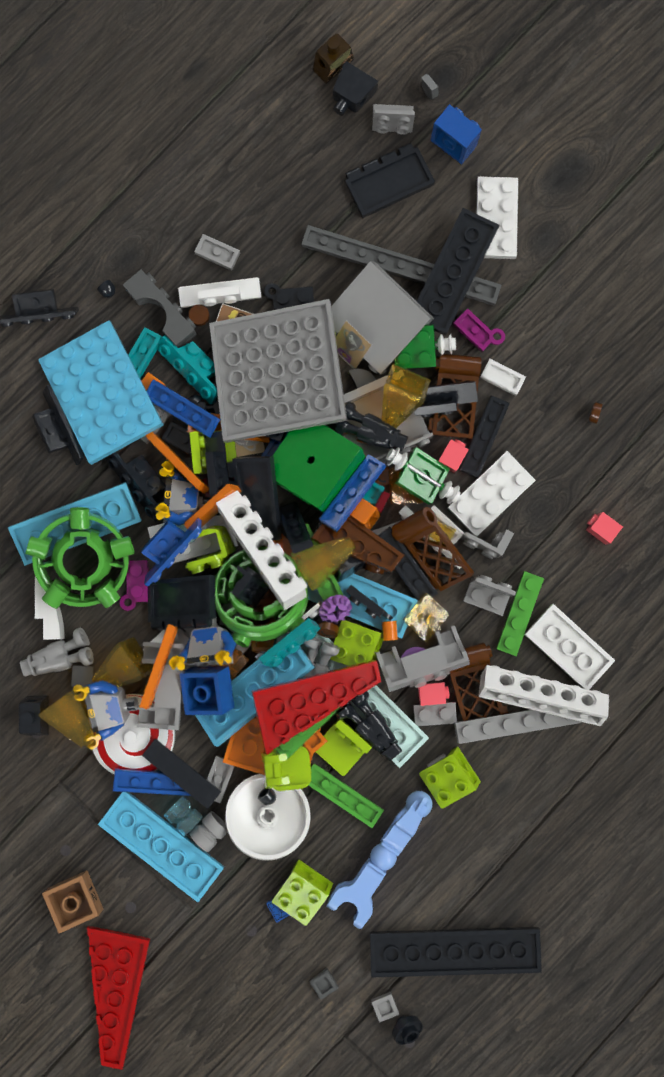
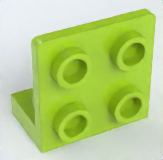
[189,430,237,475]
[330,620,383,666]
[316,719,372,776]
[419,746,481,809]
[272,859,333,926]

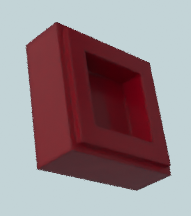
[375,491,390,515]

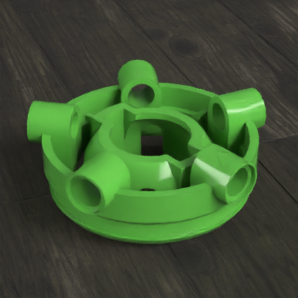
[25,507,135,609]
[215,546,312,648]

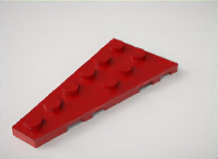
[252,660,381,755]
[87,926,150,1070]

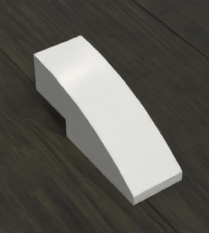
[35,577,65,640]

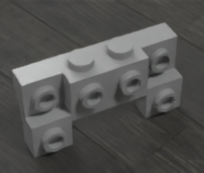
[376,625,469,692]
[137,642,186,730]

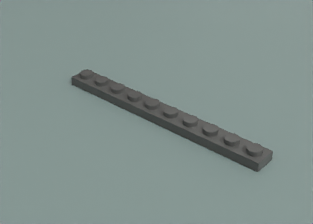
[302,225,501,306]

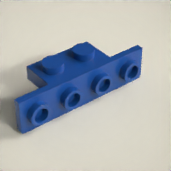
[141,518,202,587]

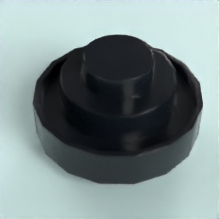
[392,1016,423,1045]

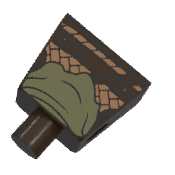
[313,33,354,84]

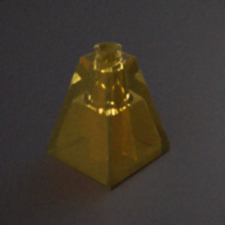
[381,364,430,428]
[290,537,356,591]
[92,637,153,687]
[38,690,97,749]

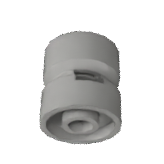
[189,811,228,852]

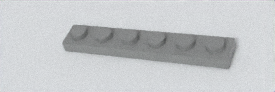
[454,709,581,744]

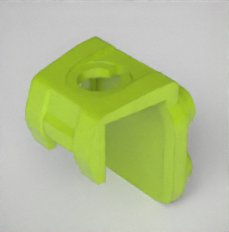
[185,525,236,574]
[261,746,312,791]

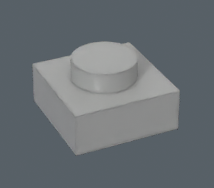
[371,992,399,1023]

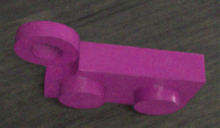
[453,309,505,352]
[120,560,148,611]

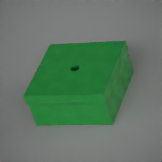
[273,425,366,513]

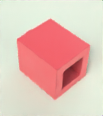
[438,439,469,474]
[586,512,623,545]
[418,682,449,706]

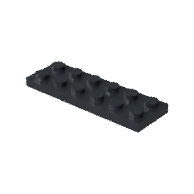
[417,208,500,336]

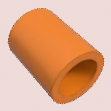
[382,621,398,641]

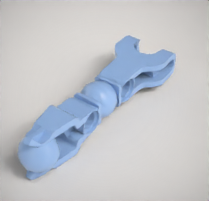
[326,791,432,929]

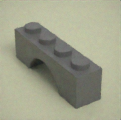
[123,269,197,348]

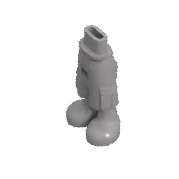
[20,627,94,677]
[303,637,340,678]

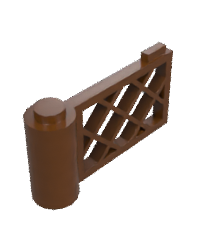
[428,353,481,439]
[392,507,474,592]
[450,642,508,721]

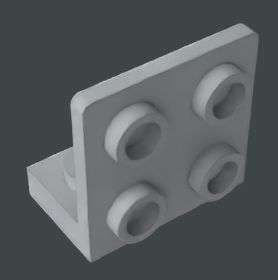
[372,104,415,134]
[461,529,514,559]
[463,575,516,616]

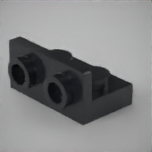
[231,565,270,607]

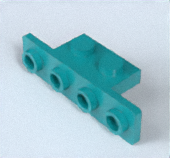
[158,335,218,405]

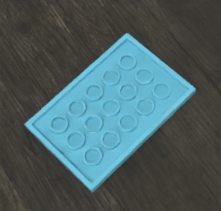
[38,320,164,465]

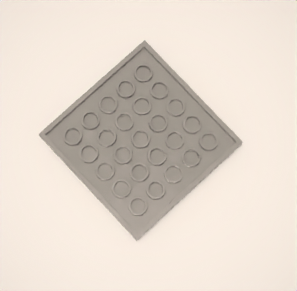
[209,299,347,443]

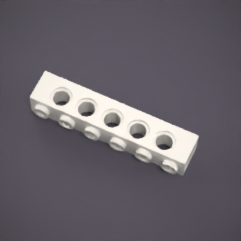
[216,490,308,610]
[479,665,609,726]

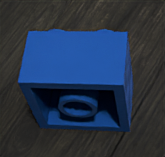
[431,104,482,165]
[179,666,235,715]

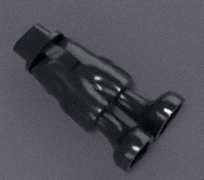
[335,402,408,452]
[336,691,402,761]

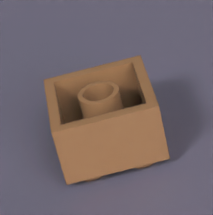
[42,870,104,933]

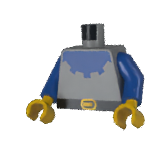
[155,461,211,526]
[169,617,236,670]
[73,680,138,749]

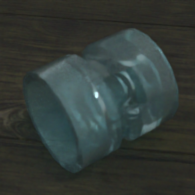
[163,796,204,836]

